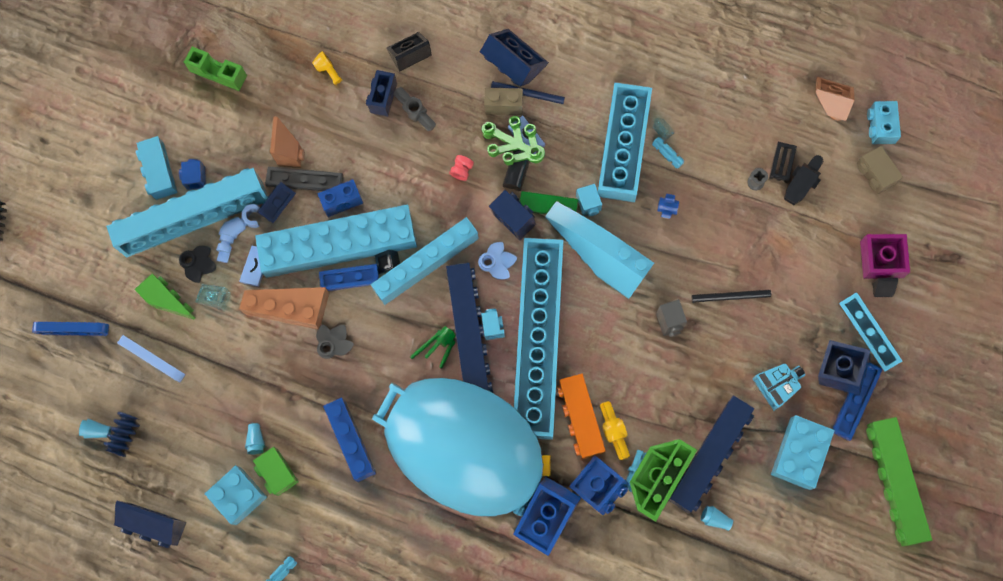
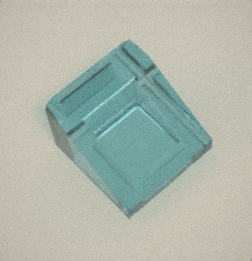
[653,118,675,140]

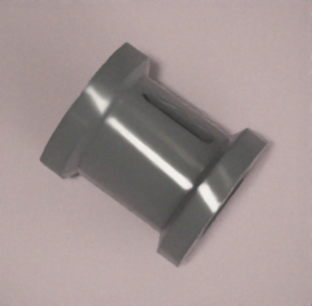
[747,168,768,191]

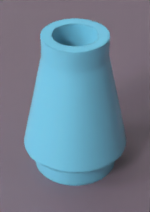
[79,419,111,439]
[245,423,265,455]
[700,506,733,531]

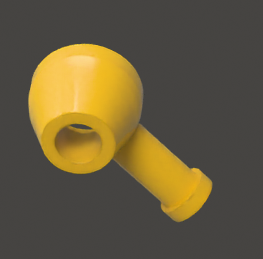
[312,51,342,85]

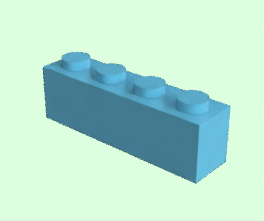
[839,292,902,372]

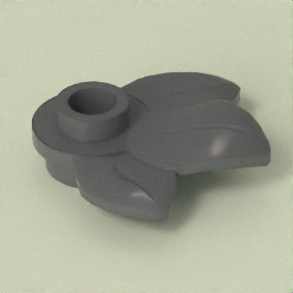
[316,324,354,359]

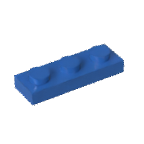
[319,264,379,291]

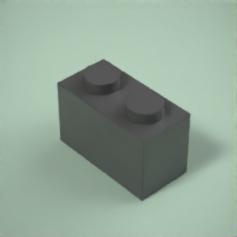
[656,299,687,337]

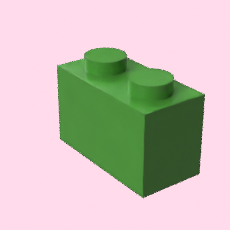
[253,447,299,496]

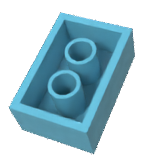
[771,415,835,490]

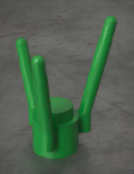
[410,326,456,369]

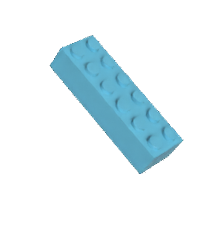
[598,83,652,202]

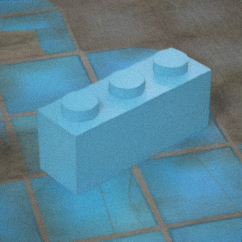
[136,136,178,200]

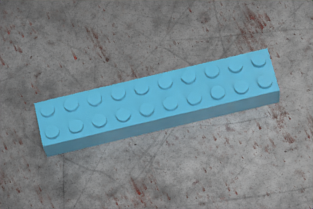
[514,238,563,440]

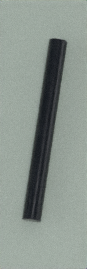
[691,290,771,303]

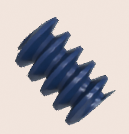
[103,412,141,457]

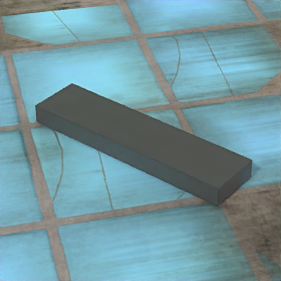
[265,167,343,191]

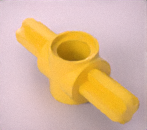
[600,401,630,460]

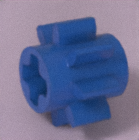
[657,193,679,219]

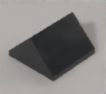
[386,32,432,72]

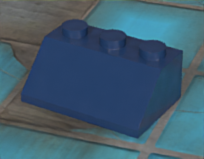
[480,29,549,87]
[114,500,187,548]

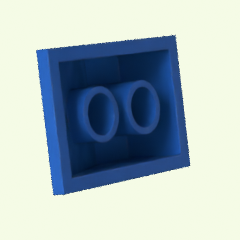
[513,477,582,556]

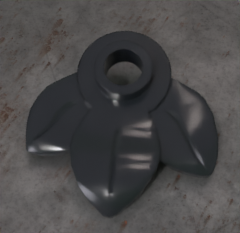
[179,245,216,283]

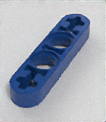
[32,322,110,336]

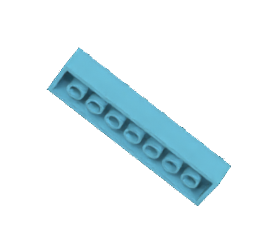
[106,168,268,257]
[255,204,417,278]

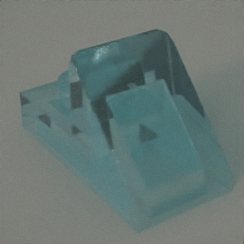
[195,284,231,312]

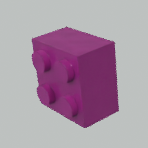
[860,234,910,279]

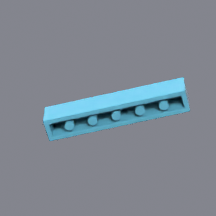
[370,217,479,305]

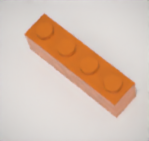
[556,373,605,460]

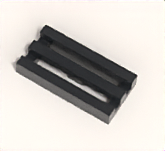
[769,141,797,183]

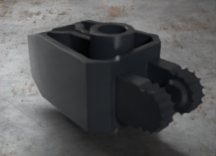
[784,155,824,206]

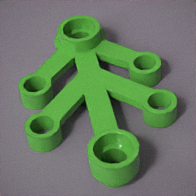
[482,116,545,165]

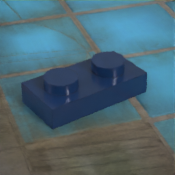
[257,182,296,224]

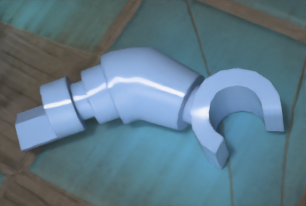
[216,204,260,263]

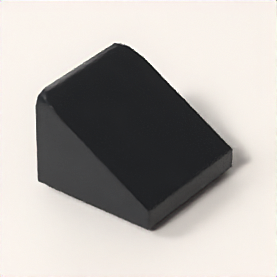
[375,249,400,274]
[872,278,898,297]

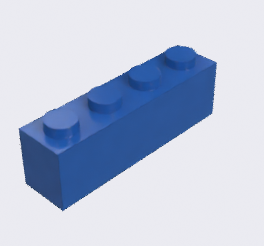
[323,397,376,482]

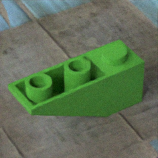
[134,274,196,320]

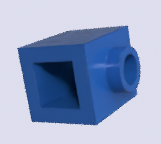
[179,159,206,190]

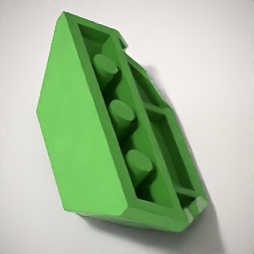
[629,439,697,522]

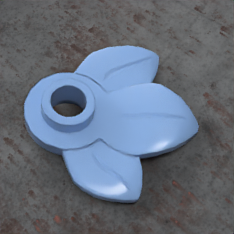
[478,242,517,280]

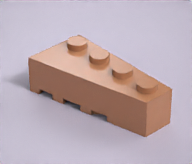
[239,287,329,330]

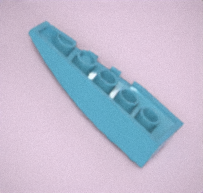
[545,201,654,299]

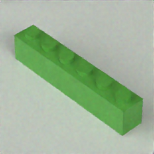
[866,417,932,546]

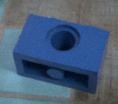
[317,179,363,217]

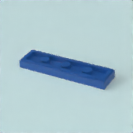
[832,362,883,441]

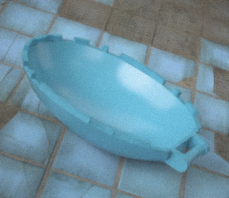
[372,378,543,516]

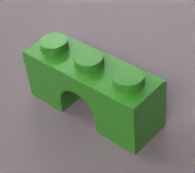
[184,47,247,91]

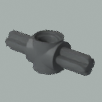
[393,87,436,131]

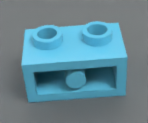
[867,101,901,144]

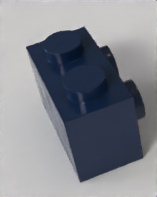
[366,70,397,117]

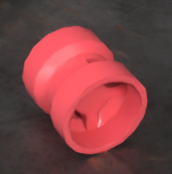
[449,155,474,181]

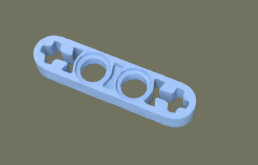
[117,335,186,383]

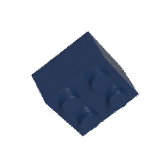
[489,190,536,240]
[818,340,870,395]

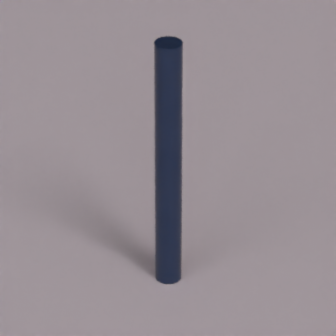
[491,81,565,104]

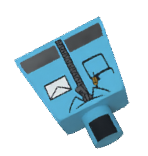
[753,364,805,411]

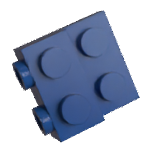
[569,456,629,515]

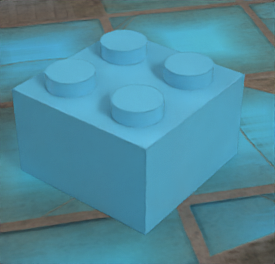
[205,465,267,525]

